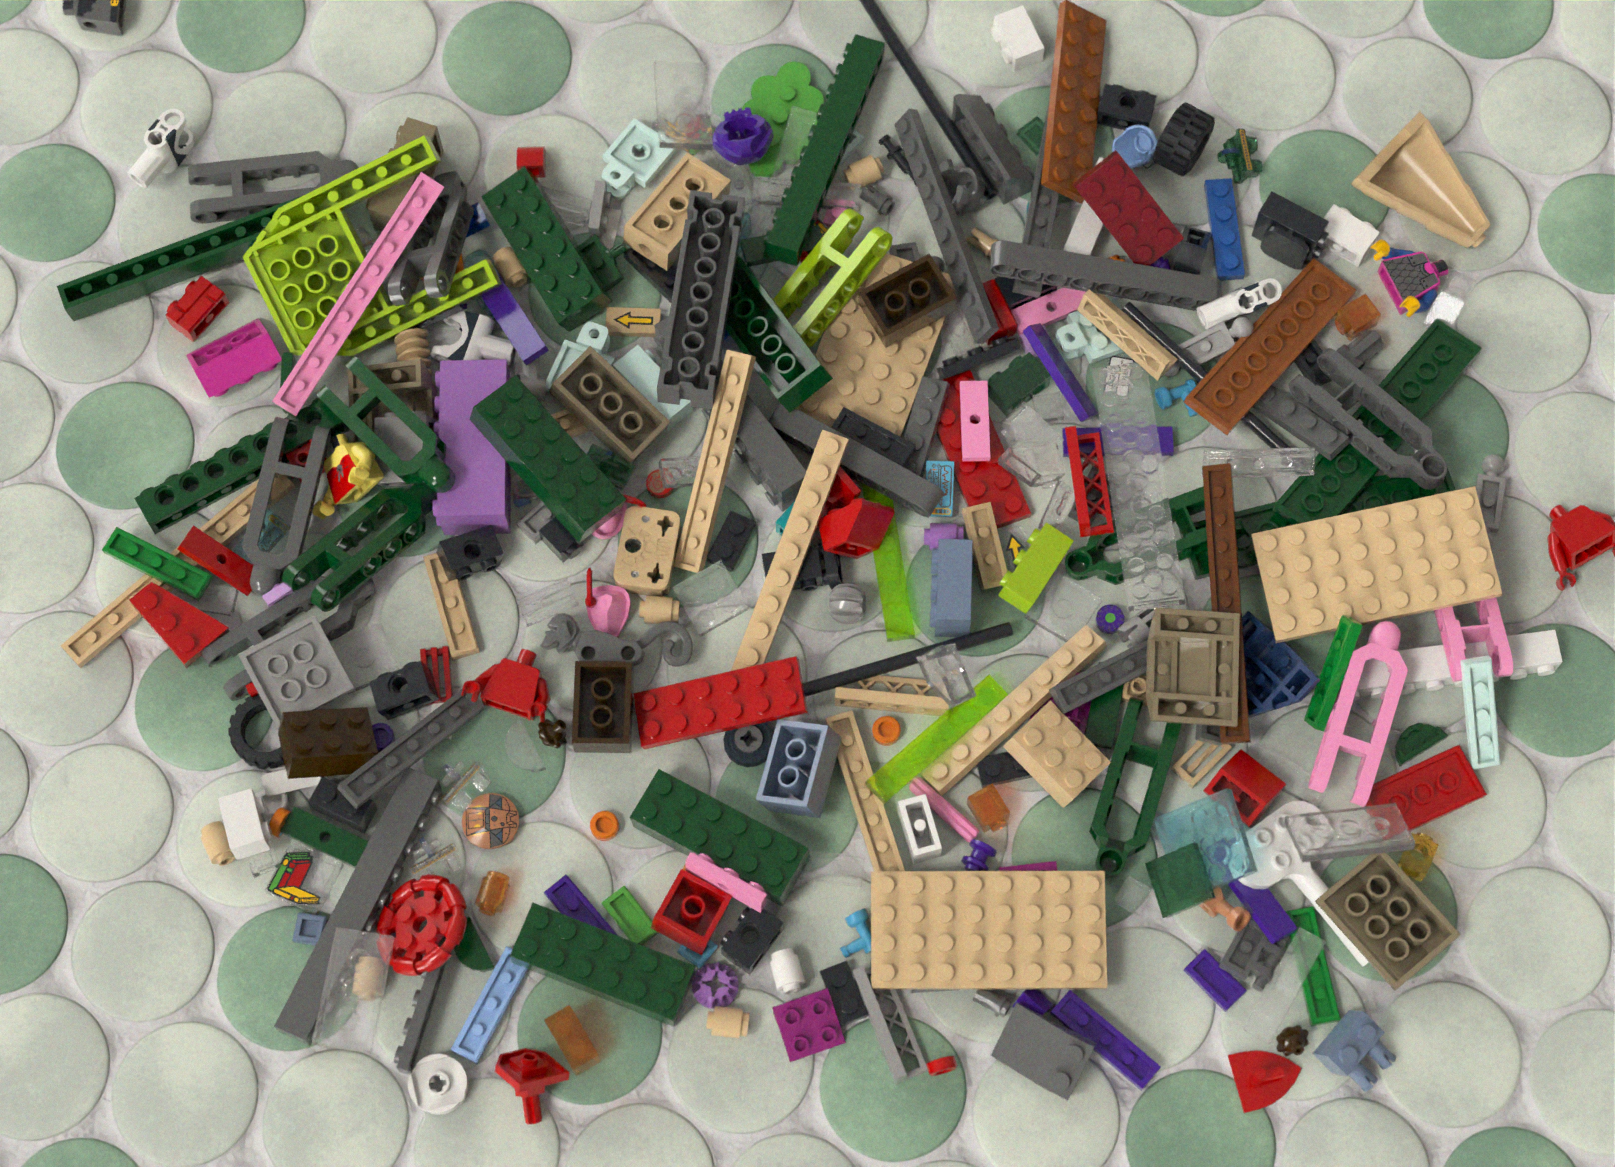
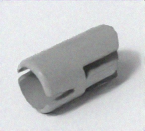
[1117,601,1162,649]

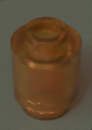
[474,871,510,916]

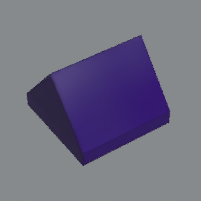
[1012,989,1054,1016]

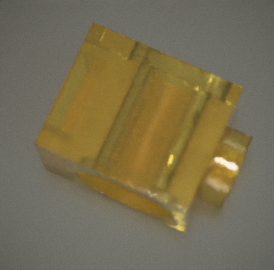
[1397,833,1439,882]

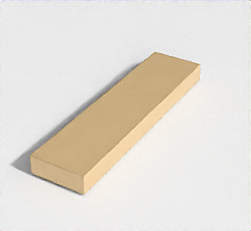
[423,553,480,661]

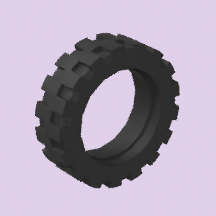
[228,693,285,770]

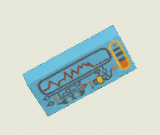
[926,461,954,518]

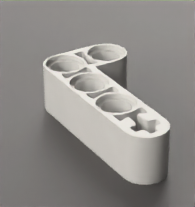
[1063,157,1105,256]

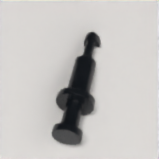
[878,134,917,187]

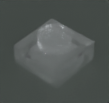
[1114,875,1154,916]

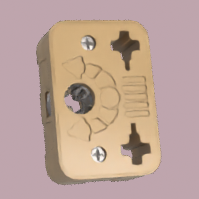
[613,506,681,597]

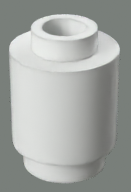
[770,949,805,994]

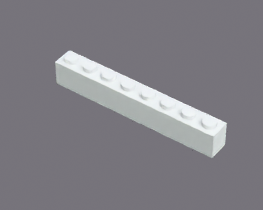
[1353,630,1563,701]

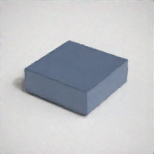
[292,912,328,946]

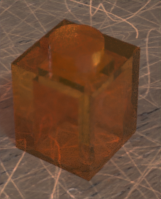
[1334,293,1381,341]
[967,783,1010,833]

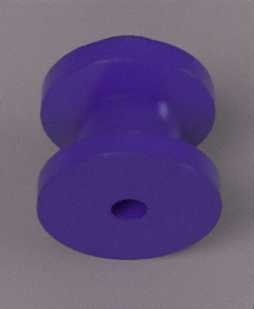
[961,839,997,871]

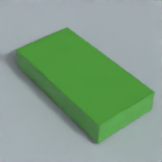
[601,885,659,945]

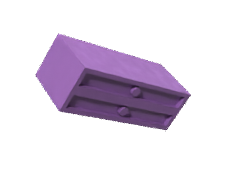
[433,359,511,535]

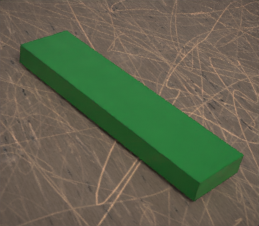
[102,527,213,601]
[1304,615,1363,731]
[1285,906,1341,1027]

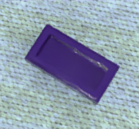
[1183,949,1247,1012]

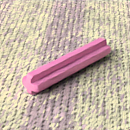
[909,777,979,843]

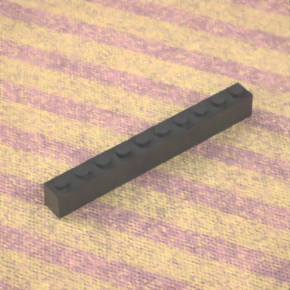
[274,768,443,1046]

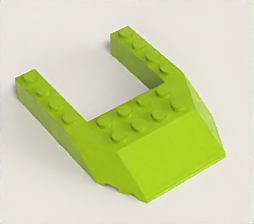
[243,135,502,356]

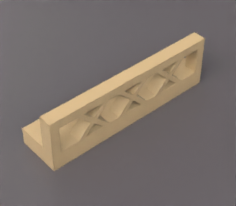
[1077,289,1178,381]
[835,671,951,717]

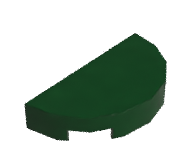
[1395,723,1448,767]
[454,917,495,972]

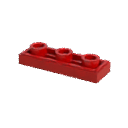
[177,525,253,596]

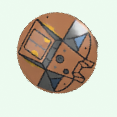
[462,793,519,849]

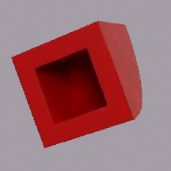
[516,146,546,178]

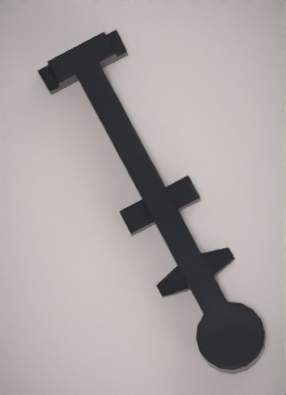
[411,303,468,329]

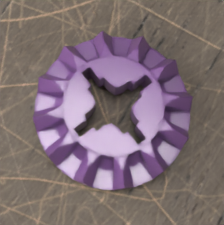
[692,962,739,1009]

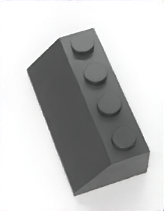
[952,94,1034,205]

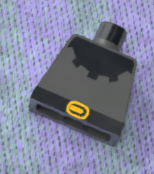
[63,0,126,36]

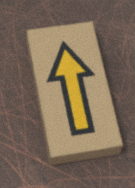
[606,307,661,337]

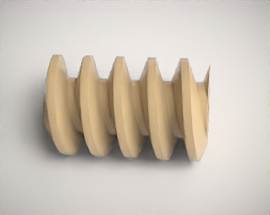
[394,328,433,376]

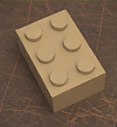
[1003,700,1111,808]

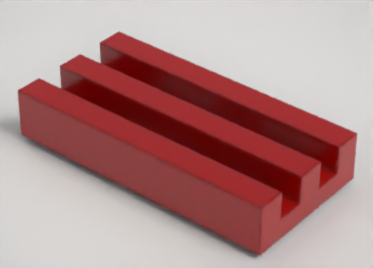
[420,646,453,705]

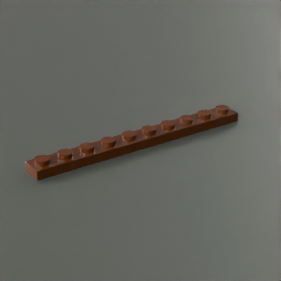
[1202,463,1251,745]

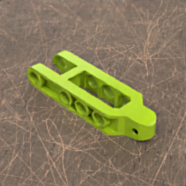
[773,209,893,347]

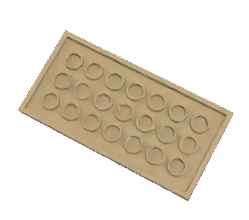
[796,244,956,437]
[1251,486,1502,643]
[871,871,1107,990]

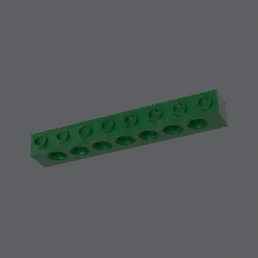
[135,397,349,534]

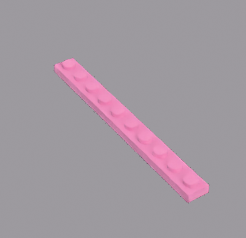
[272,172,444,417]

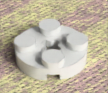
[408,1054,468,1115]

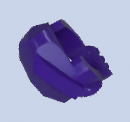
[713,107,774,166]

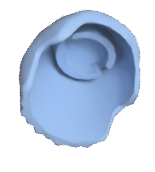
[1112,125,1158,169]

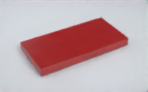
[1364,745,1487,844]

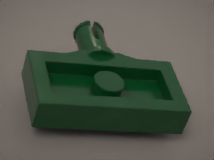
[579,234,628,291]

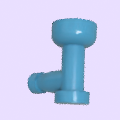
[1155,379,1198,417]
[840,908,871,958]

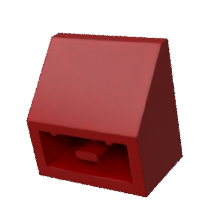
[818,498,895,559]
[1203,749,1287,829]

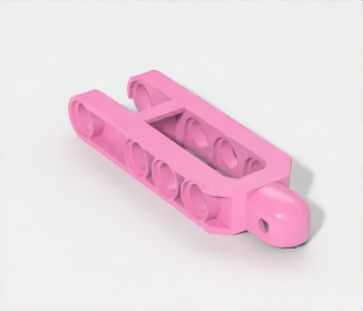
[1434,598,1513,682]
[1308,621,1408,807]

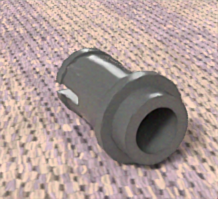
[860,184,895,215]
[973,989,1012,1017]

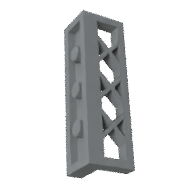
[852,966,928,1084]

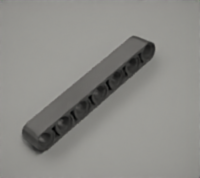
[768,403,944,518]

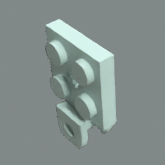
[602,118,677,200]
[1052,297,1124,364]
[545,321,616,393]

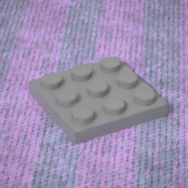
[238,614,355,730]

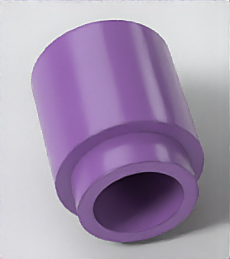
[924,523,963,551]

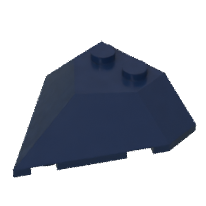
[1242,611,1320,718]

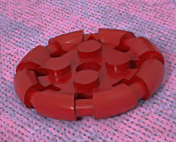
[376,874,467,976]

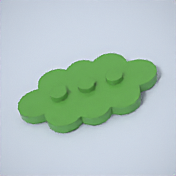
[742,61,824,180]

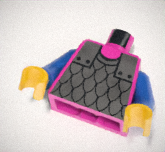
[1370,239,1448,318]

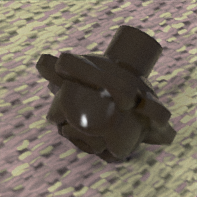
[538,719,567,749]
[1276,1025,1309,1056]

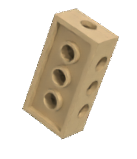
[624,152,731,270]

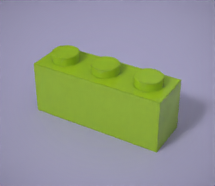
[998,522,1074,614]

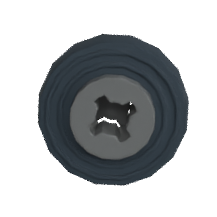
[723,722,773,767]

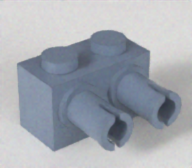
[1313,1010,1396,1092]

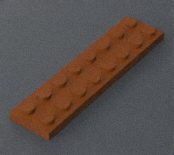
[1041,0,1107,204]
[1184,258,1357,436]

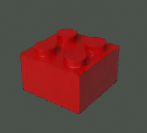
[651,869,732,955]

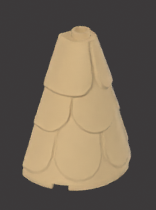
[1351,111,1490,248]

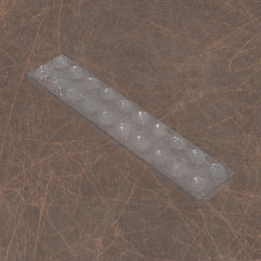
[1092,362,1185,612]

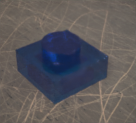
[466,202,491,237]

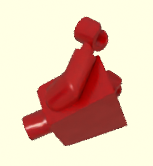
[1547,505,1615,591]
[461,649,551,722]

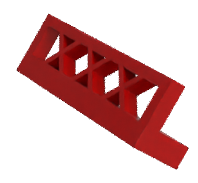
[1065,426,1114,537]

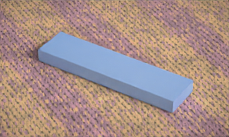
[450,946,528,1064]

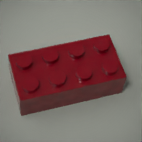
[1073,150,1184,266]

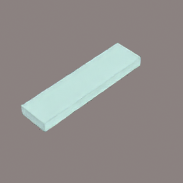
[1460,655,1501,770]

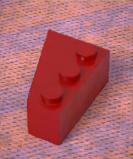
[129,582,230,668]

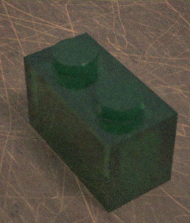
[987,352,1051,417]

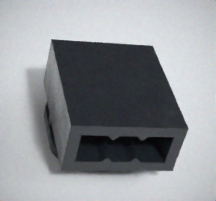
[1251,191,1330,270]

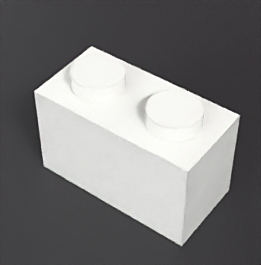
[991,6,1045,72]
[1324,204,1380,267]
[218,788,272,860]
[897,794,942,864]

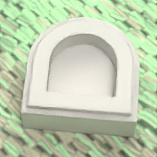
[255,790,289,821]

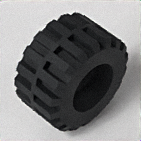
[1153,102,1215,177]

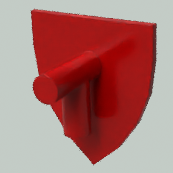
[1228,1050,1302,1113]

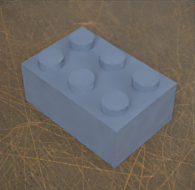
[930,539,972,637]
[756,719,842,818]

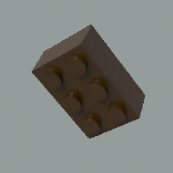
[858,253,957,348]
[572,661,634,753]
[278,707,378,779]

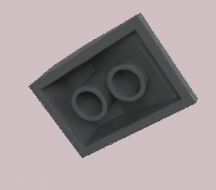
[991,1003,1096,1100]

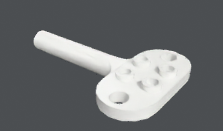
[1229,801,1369,967]

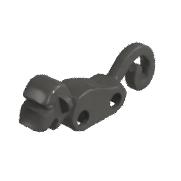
[540,613,693,667]

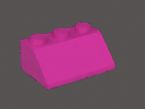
[186,318,282,398]

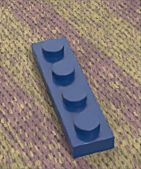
[1204,178,1245,281]

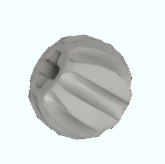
[829,583,866,625]

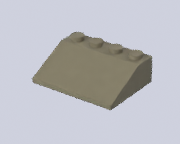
[1315,846,1461,991]

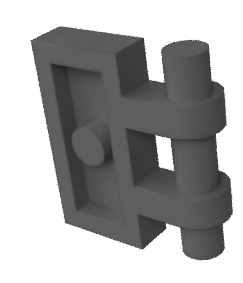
[1218,918,1288,992]

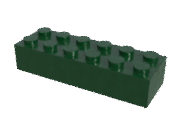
[481,166,613,332]
[726,255,833,413]
[469,375,626,543]
[629,769,811,907]
[510,903,696,1027]

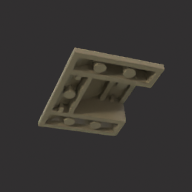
[348,359,438,450]
[1146,607,1240,727]

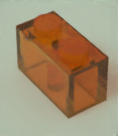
[544,1005,601,1076]

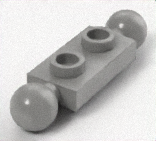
[1164,317,1254,377]
[1475,454,1506,548]

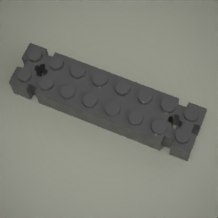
[657,190,745,409]

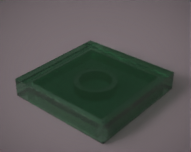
[1145,843,1216,918]

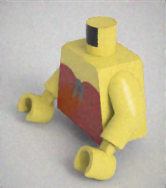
[312,434,384,519]

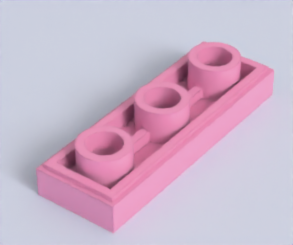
[1011,288,1085,336]
[960,381,990,461]
[685,853,767,913]

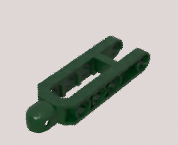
[315,355,455,493]
[282,482,437,612]
[1065,486,1246,585]
[1089,697,1182,879]

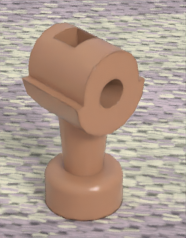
[1196,884,1250,931]

